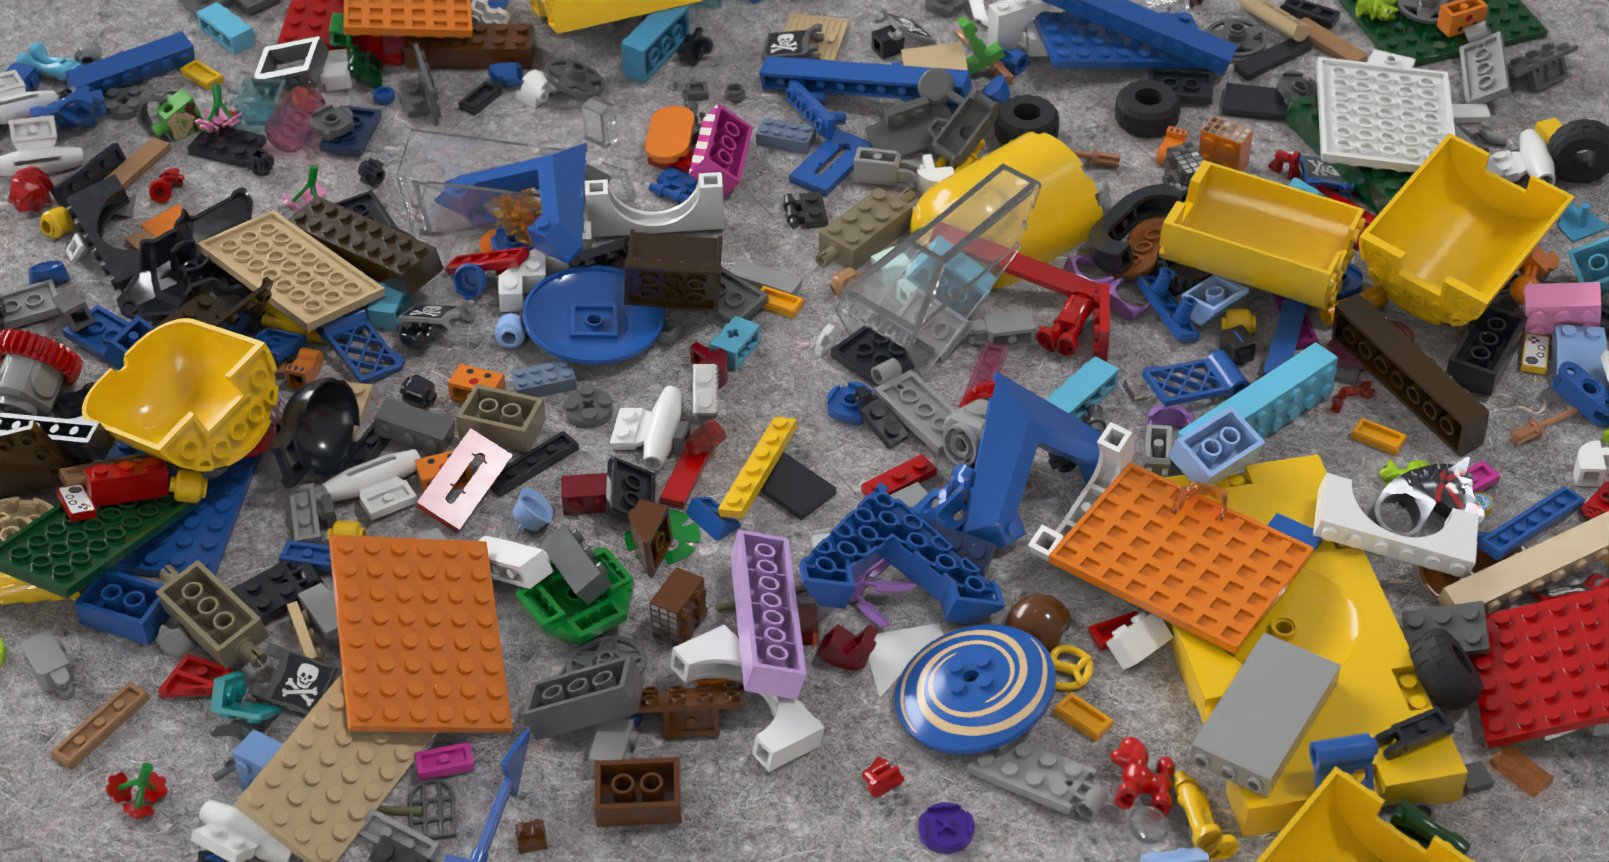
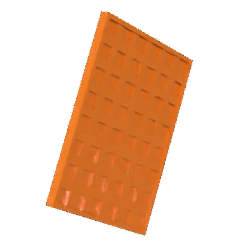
[344,0,472,38]
[1048,462,1314,655]
[329,535,513,733]

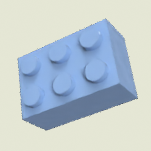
[1168,406,1266,493]

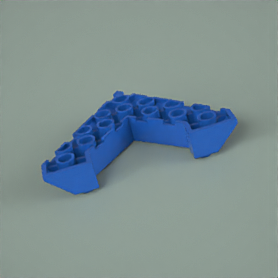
[433,143,587,264]
[961,372,1103,549]
[799,482,1005,624]

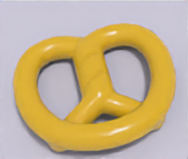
[1050,645,1093,691]

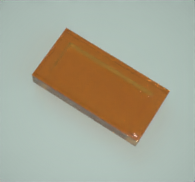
[1489,744,1554,798]

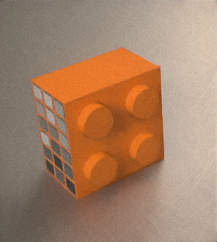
[1197,116,1253,172]

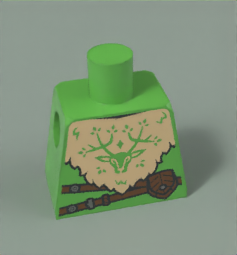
[151,88,203,141]

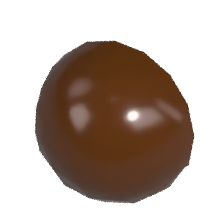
[1005,593,1072,652]

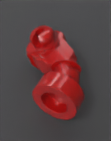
[148,168,185,203]

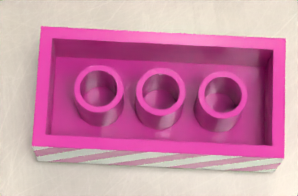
[688,103,753,197]

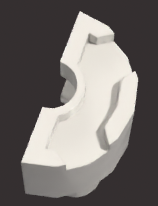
[471,0,511,24]
[516,69,560,108]

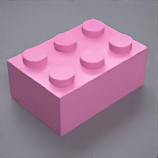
[1525,282,1601,335]

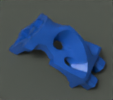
[29,85,107,129]
[912,464,977,532]

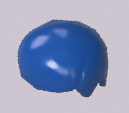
[453,263,488,300]

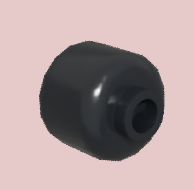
[399,374,438,409]

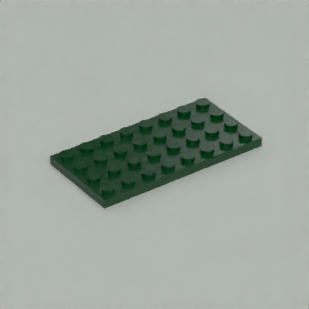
[0,483,201,599]

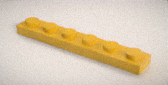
[718,417,798,519]

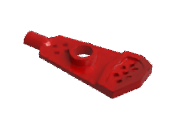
[1579,482,1609,520]

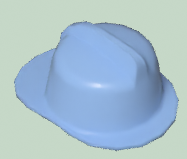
[512,487,553,532]

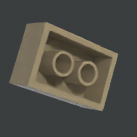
[456,384,546,453]

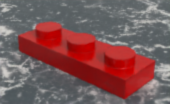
[861,454,937,496]

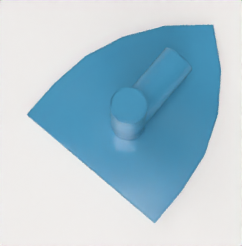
[1557,203,1609,242]

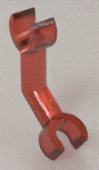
[1330,381,1375,413]

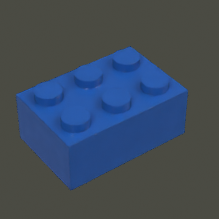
[74,569,170,645]

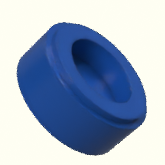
[373,86,395,105]

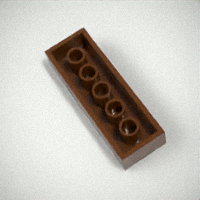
[404,23,536,69]

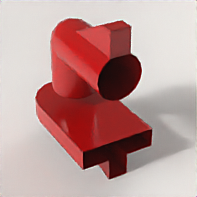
[1268,150,1301,180]
[862,756,905,797]

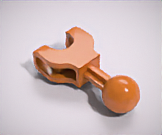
[1510,245,1560,305]

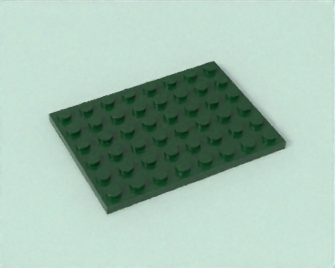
[1338,0,1548,67]

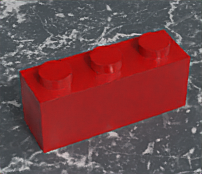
[84,457,169,507]

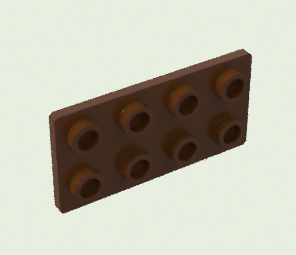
[637,682,746,738]

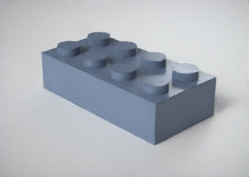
[756,118,816,154]
[511,360,577,397]

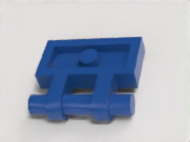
[649,167,698,204]

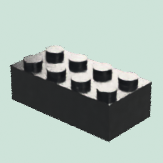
[1446,305,1528,396]

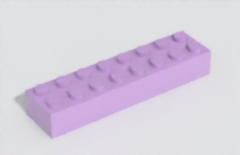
[730,529,807,699]

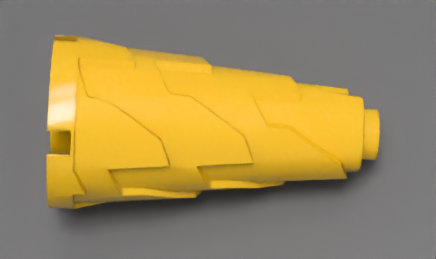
[0,573,88,606]

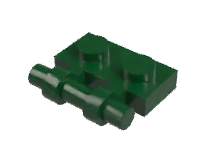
[347,44,383,90]

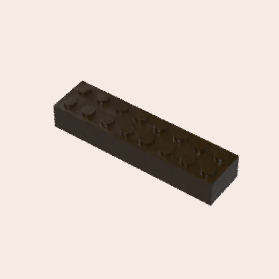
[287,196,444,296]
[1331,293,1490,458]

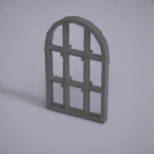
[408,779,457,841]

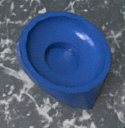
[981,74,1010,105]
[28,260,71,285]

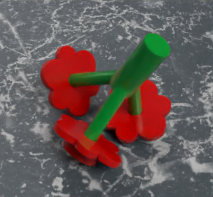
[106,763,168,819]

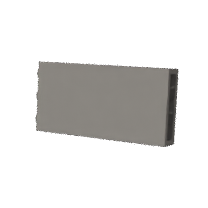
[1189,632,1341,797]

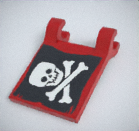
[1531,573,1609,601]

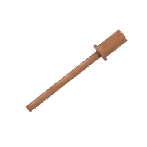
[954,29,1015,85]
[1010,140,1121,167]
[1509,407,1579,446]

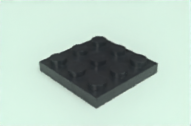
[831,315,932,387]

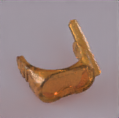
[1171,481,1229,521]

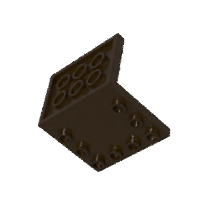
[624,229,723,312]
[140,276,274,339]
[0,416,87,500]

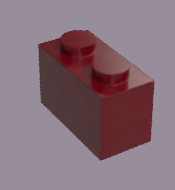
[561,473,607,515]

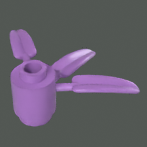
[849,559,916,628]

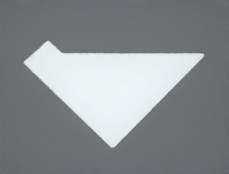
[868,623,943,697]

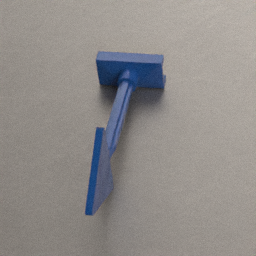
[443,729,531,862]

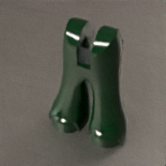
[1390,797,1471,856]

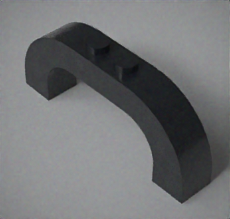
[1089,183,1189,275]

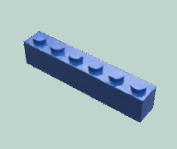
[66,31,195,94]

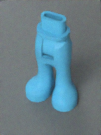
[16,42,84,81]

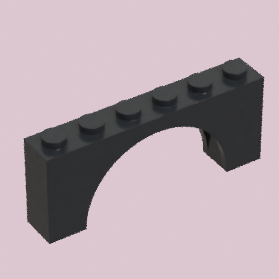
[66,174,140,293]

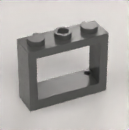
[252,36,329,97]

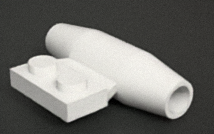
[0,70,59,125]
[0,115,84,176]
[1489,129,1555,185]
[610,386,682,470]
[322,449,421,521]
[190,800,300,862]

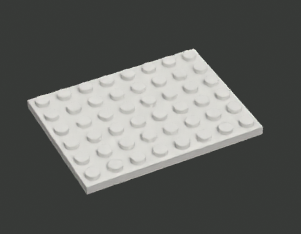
[1316,57,1456,172]

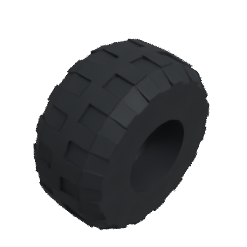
[1115,80,1181,138]
[994,94,1059,146]
[1548,119,1609,184]
[1409,628,1483,710]

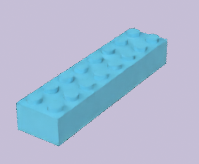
[1174,342,1338,475]

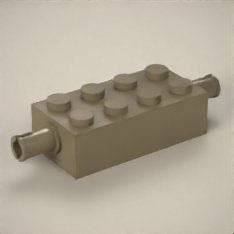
[815,187,915,271]
[156,560,269,670]

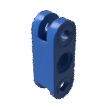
[1551,361,1609,427]

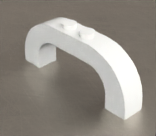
[1028,422,1135,562]

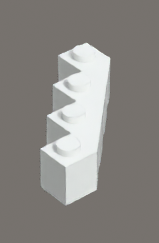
[499,221,592,312]

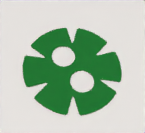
[625,509,700,564]

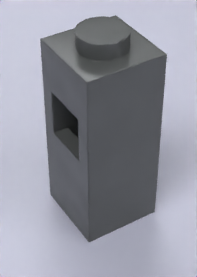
[51,288,96,333]

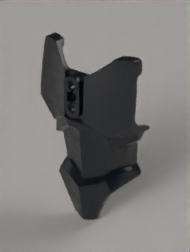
[117,187,253,320]

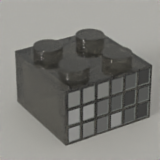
[1162,142,1204,185]

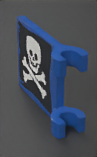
[1300,155,1355,201]

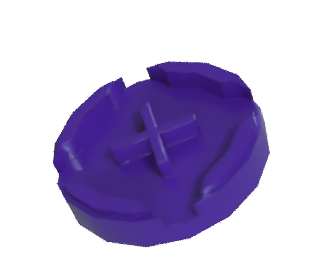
[918,802,975,854]

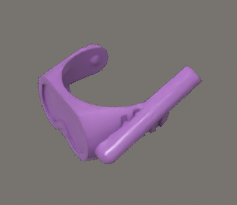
[1063,255,1114,284]
[1109,277,1151,320]
[1148,405,1195,428]

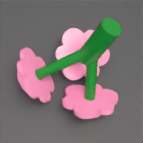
[195,84,242,133]
[282,165,326,211]

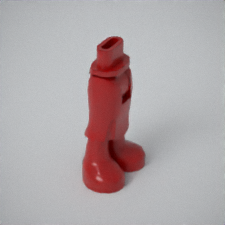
[1035,285,1098,356]

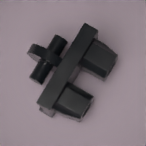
[677,27,714,66]

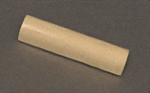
[1240,0,1311,42]

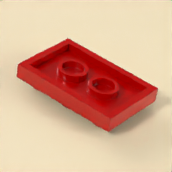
[1093,283,1110,362]

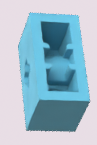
[709,316,761,370]

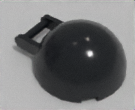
[268,377,360,488]

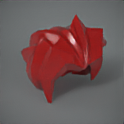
[8,165,54,213]

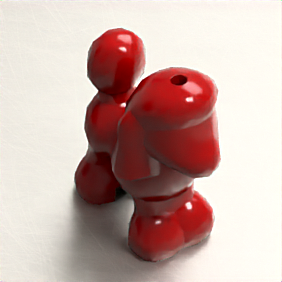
[1110,737,1175,821]

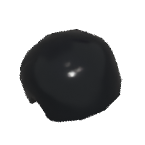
[398,322,435,350]

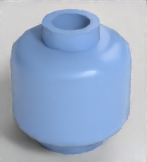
[495,313,526,349]

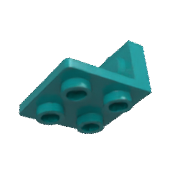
[210,672,282,724]

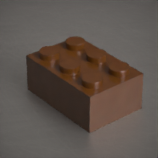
[594,757,682,827]

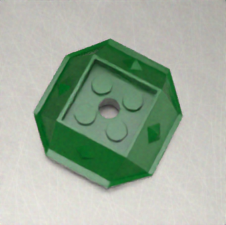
[516,547,634,644]

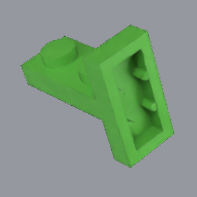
[957,16,1005,76]

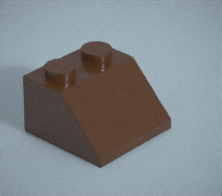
[628,499,673,577]

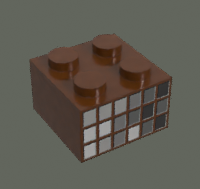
[649,567,708,647]

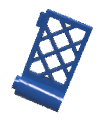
[315,306,405,384]
[1142,350,1250,407]
[1309,733,1378,792]

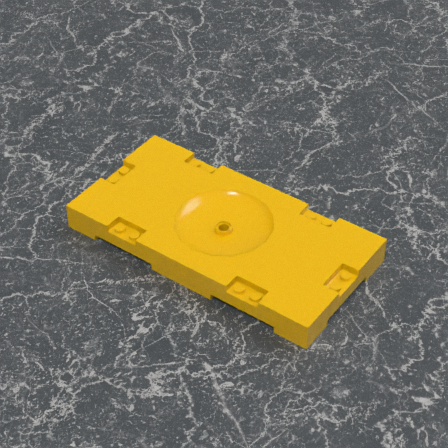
[1163,454,1468,837]

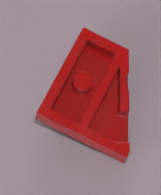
[158,653,233,698]

